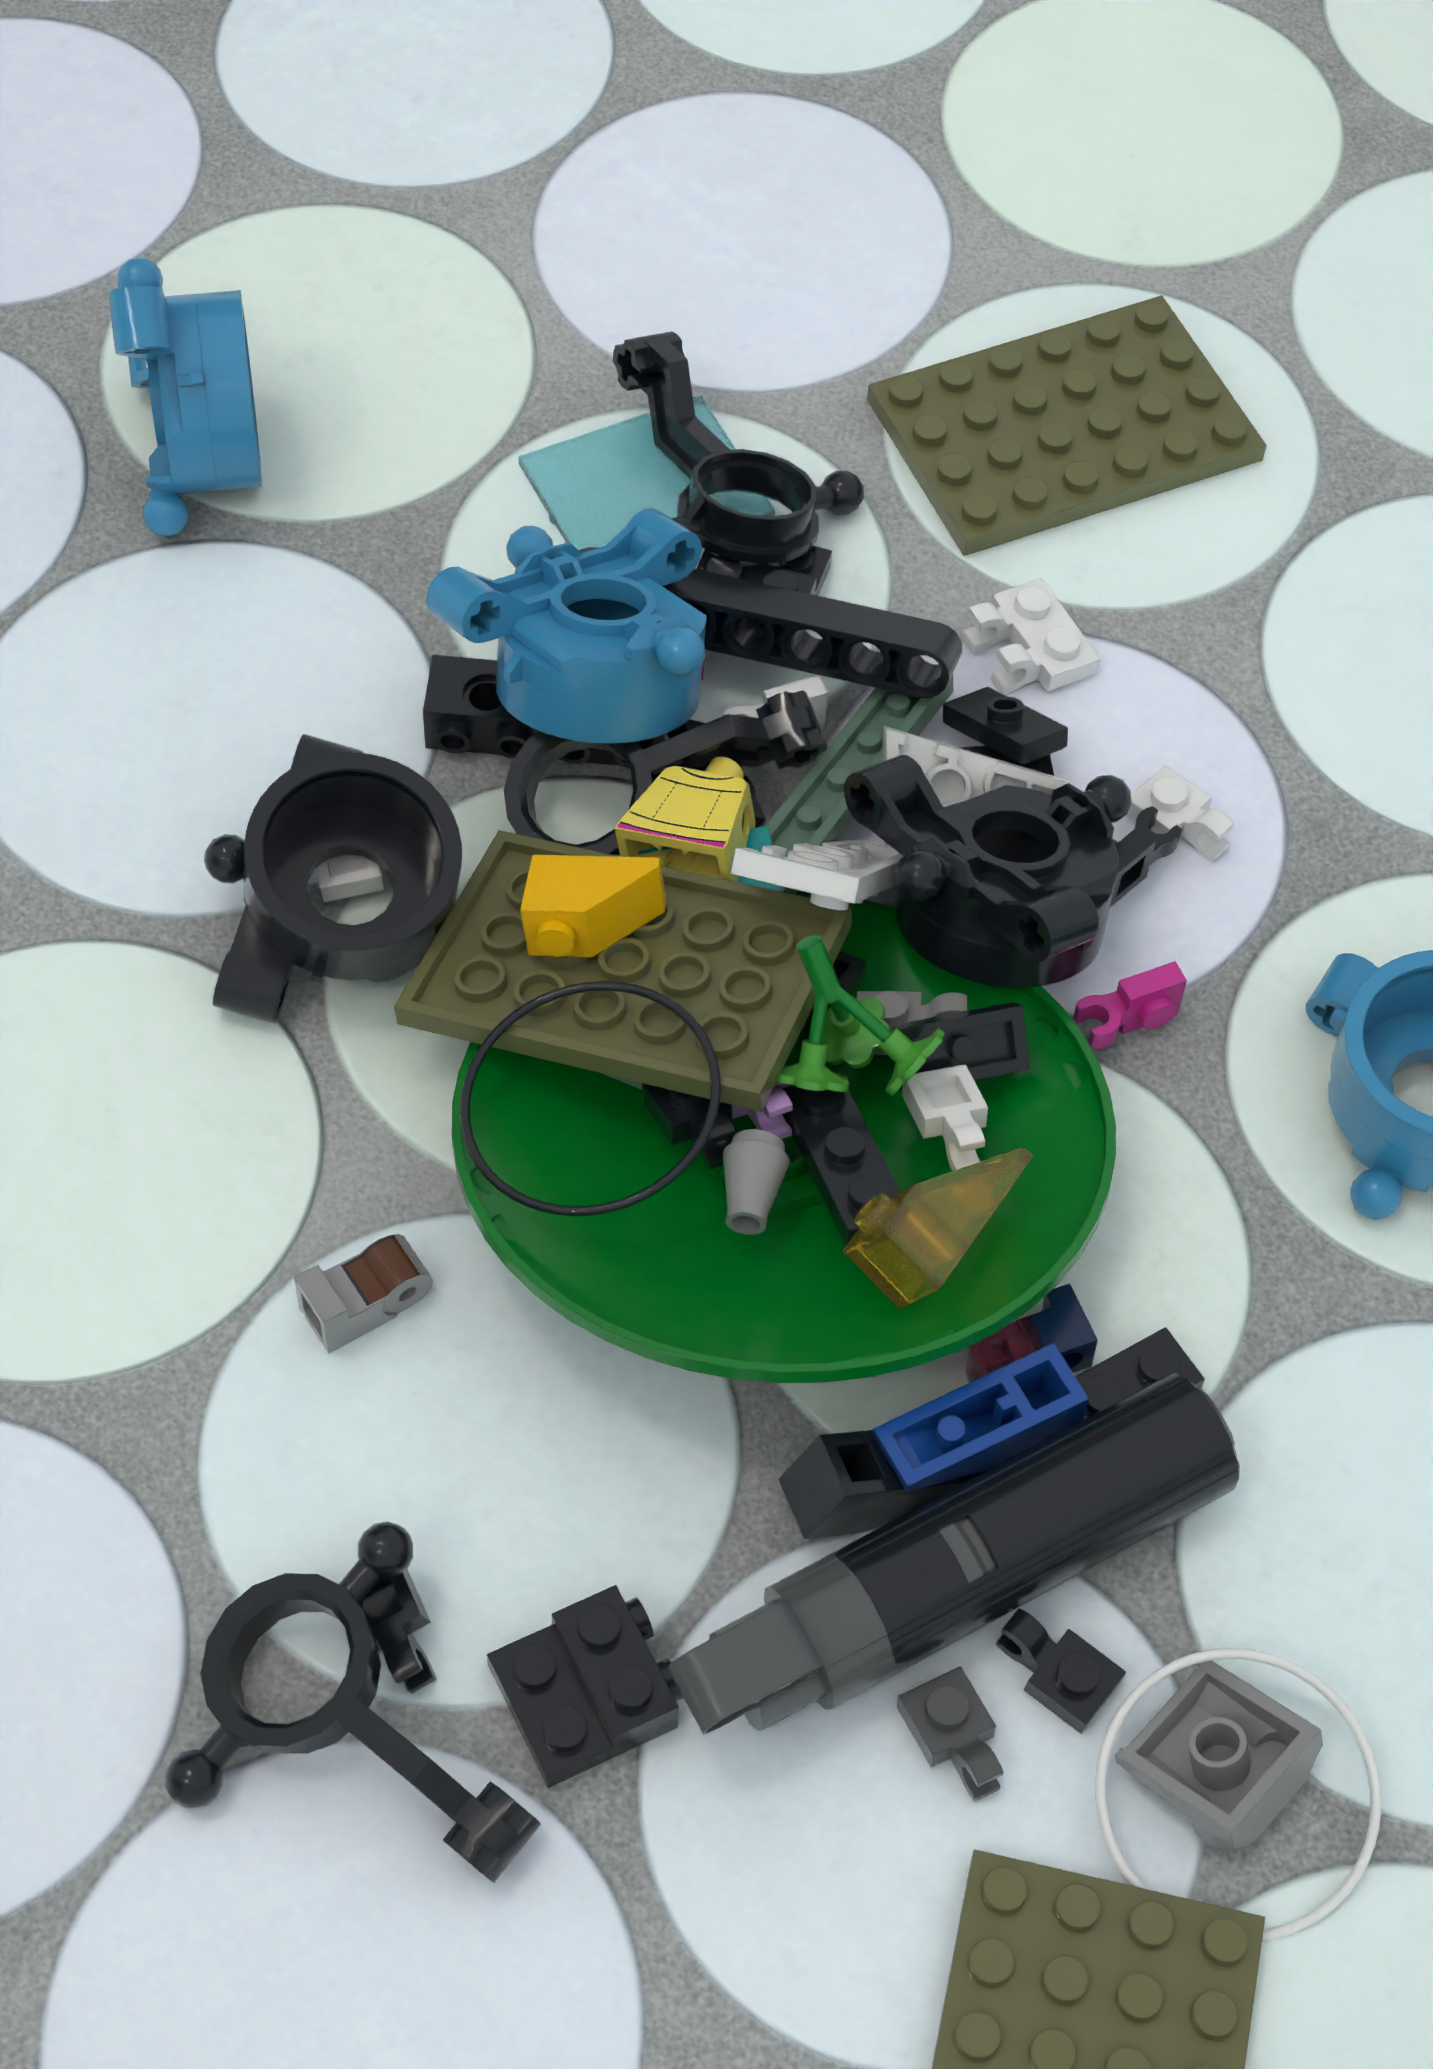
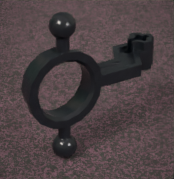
[613,331,864,564]
[504,690,827,855]
[165,1521,541,1883]

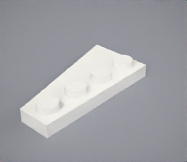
[730,840,903,910]

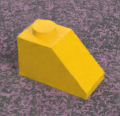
[520,855,666,957]

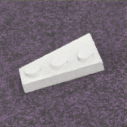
[883,726,1069,847]

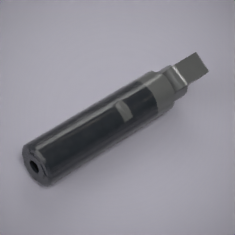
[667,1373,1240,1734]

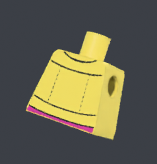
[614,757,755,882]

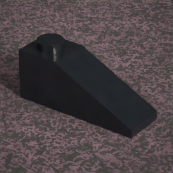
[778,1430,985,1539]

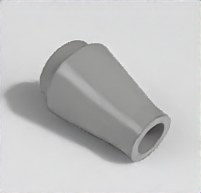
[723,1129,790,1235]

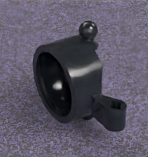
[204,734,462,1024]
[844,755,1132,988]

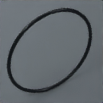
[460,981,721,1216]

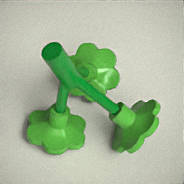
[776,935,945,1096]

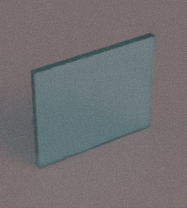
[518,395,775,550]

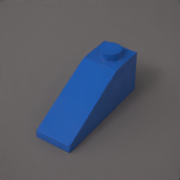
[873,1343,1089,1492]

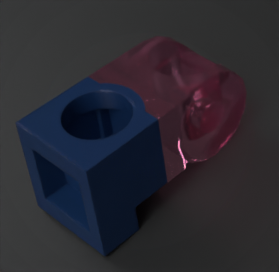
[965,1283,1098,1383]

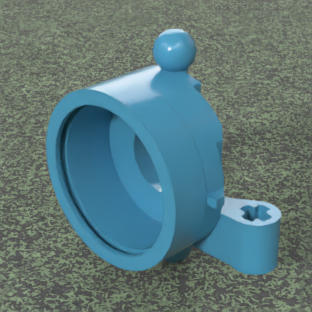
[108,257,262,537]
[426,508,706,743]
[1306,950,1433,1220]

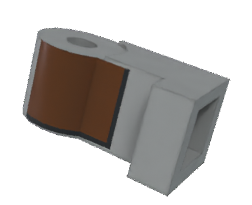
[294,1234,433,1354]

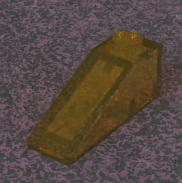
[842,1147,1033,1309]

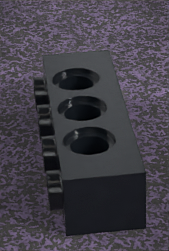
[423,655,667,769]

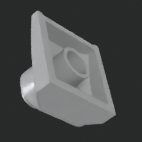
[1115,1660,1323,1850]

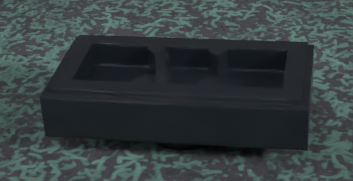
[942,686,1068,765]

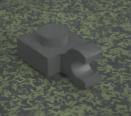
[897,1666,1004,1802]

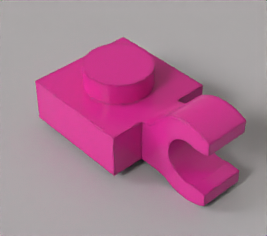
[1073,961,1187,1049]

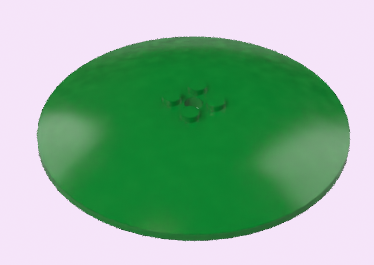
[452,891,1116,1383]

